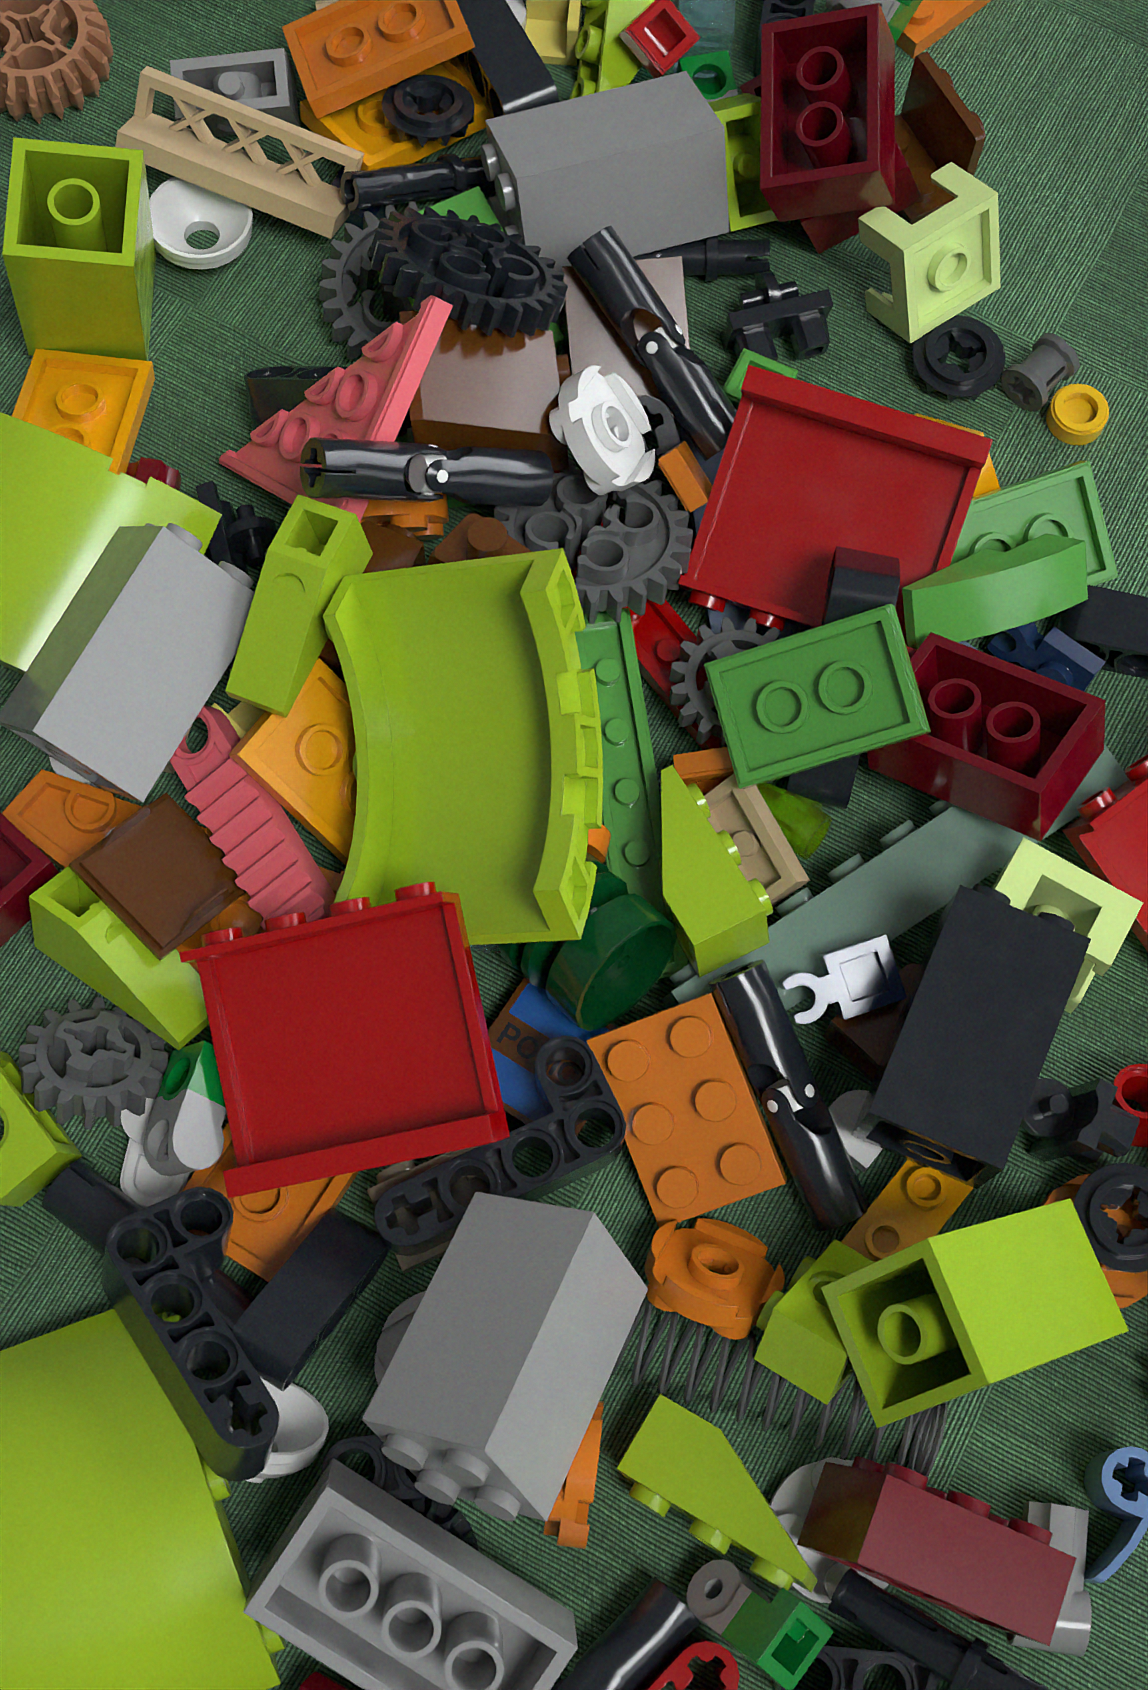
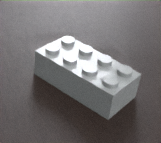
[243,1458,578,1690]

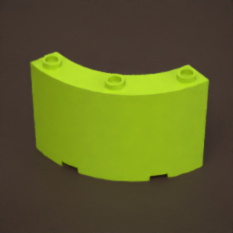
[0,412,222,675]
[323,548,603,945]
[0,1308,286,1690]

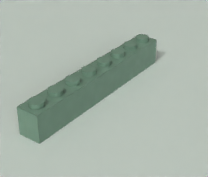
[661,744,1129,1011]

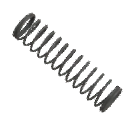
[610,1296,948,1478]

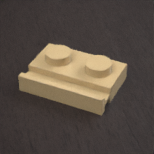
[704,773,810,907]

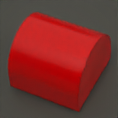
[618,0,700,79]

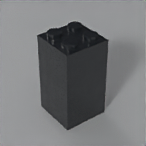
[851,885,1091,1189]

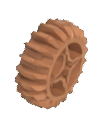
[0,0,113,124]

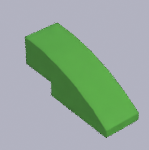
[902,533,1088,649]

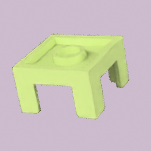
[858,162,1001,344]
[991,838,1143,1014]

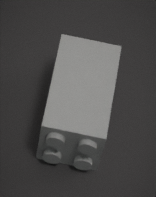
[480,71,729,271]
[0,523,255,802]
[362,1192,648,1522]

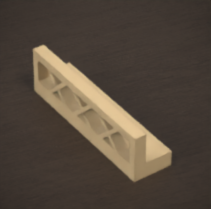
[115,66,364,239]

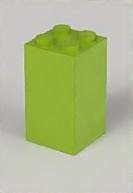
[2,137,156,361]
[821,1198,1129,1428]

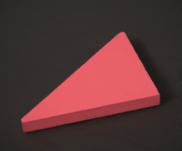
[219,295,453,522]

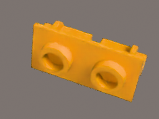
[841,1160,974,1262]

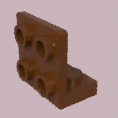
[895,52,986,225]

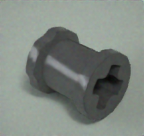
[1001,333,1080,412]

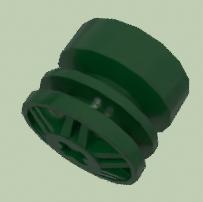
[498,852,677,1031]

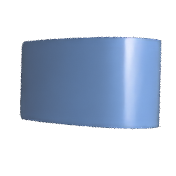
[1084,1446,1148,1583]

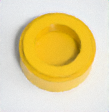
[1046,384,1109,445]

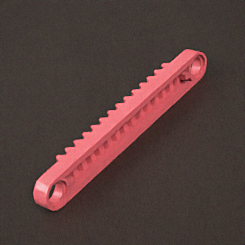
[169,705,336,931]

